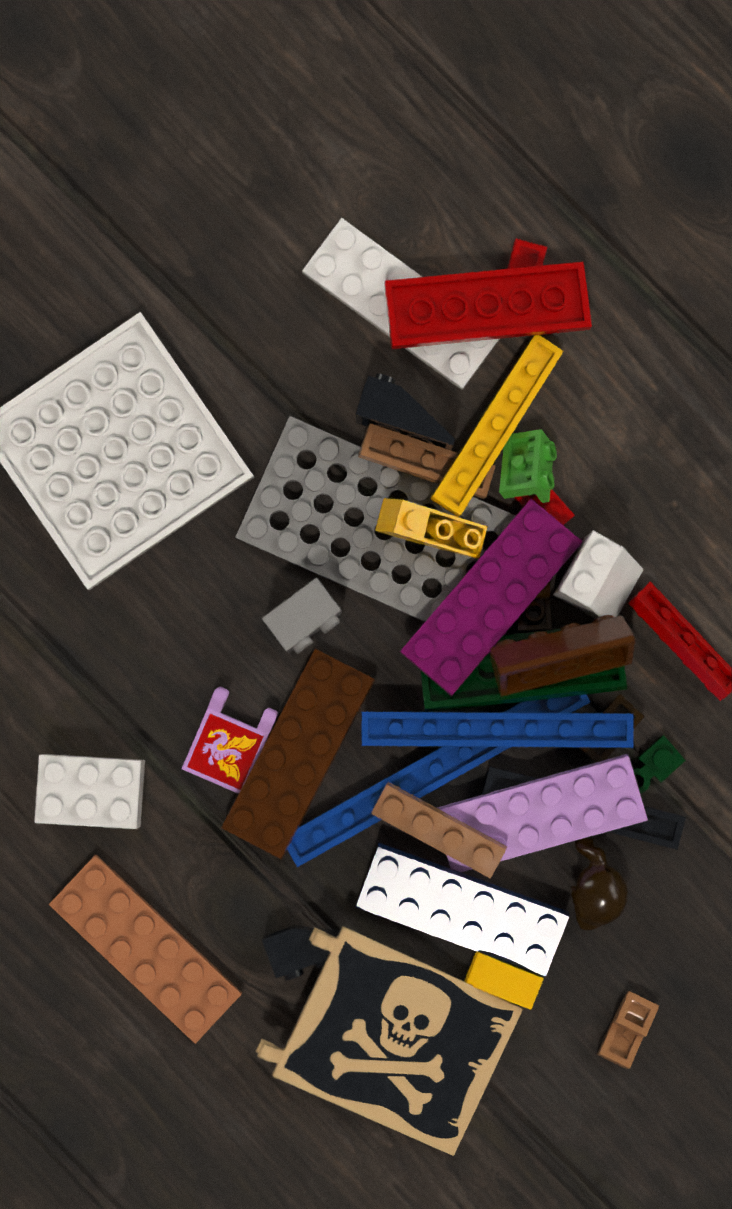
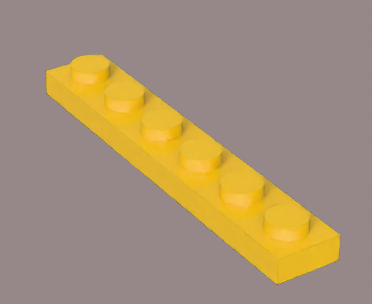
[430,335,564,517]

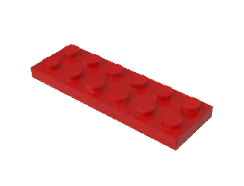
[384,262,592,349]

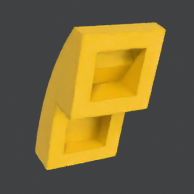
[464,951,544,1010]

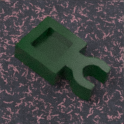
[633,735,686,794]

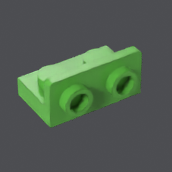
[499,429,557,503]

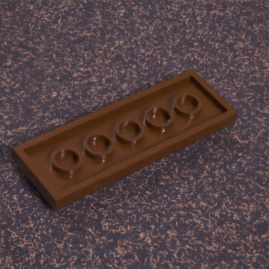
[221,649,375,860]

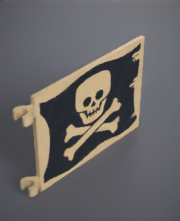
[256,926,523,1156]

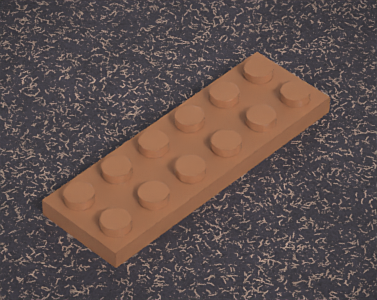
[48,854,242,1044]

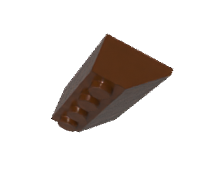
[490,615,635,697]

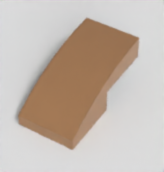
[597,991,659,1069]

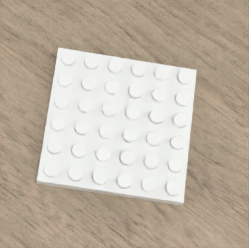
[0,312,254,590]

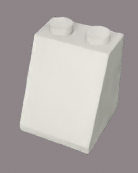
[553,531,644,619]

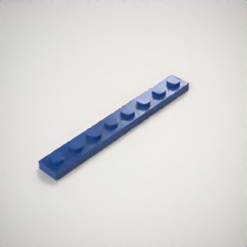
[362,712,633,748]

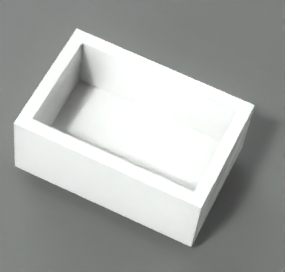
[35,754,145,829]

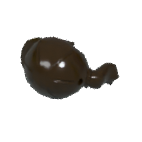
[570,837,628,930]

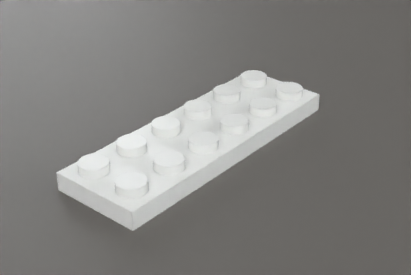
[302,218,500,390]

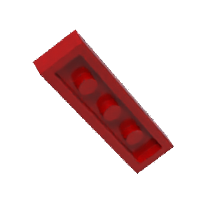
[628,581,732,701]

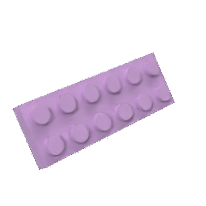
[437,754,648,872]

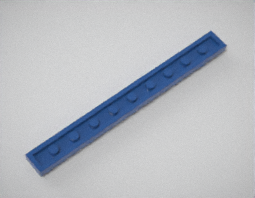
[287,694,590,867]

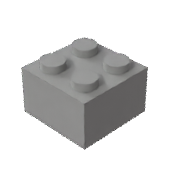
[262,578,342,654]

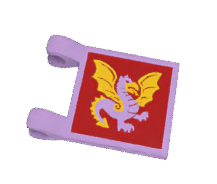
[182,687,278,794]

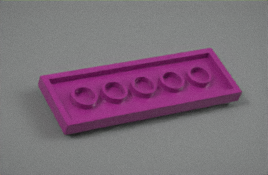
[400,499,582,696]

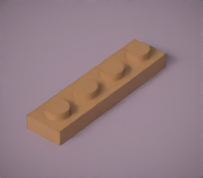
[358,423,495,499]
[371,782,508,879]

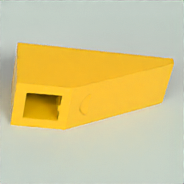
[375,498,488,559]

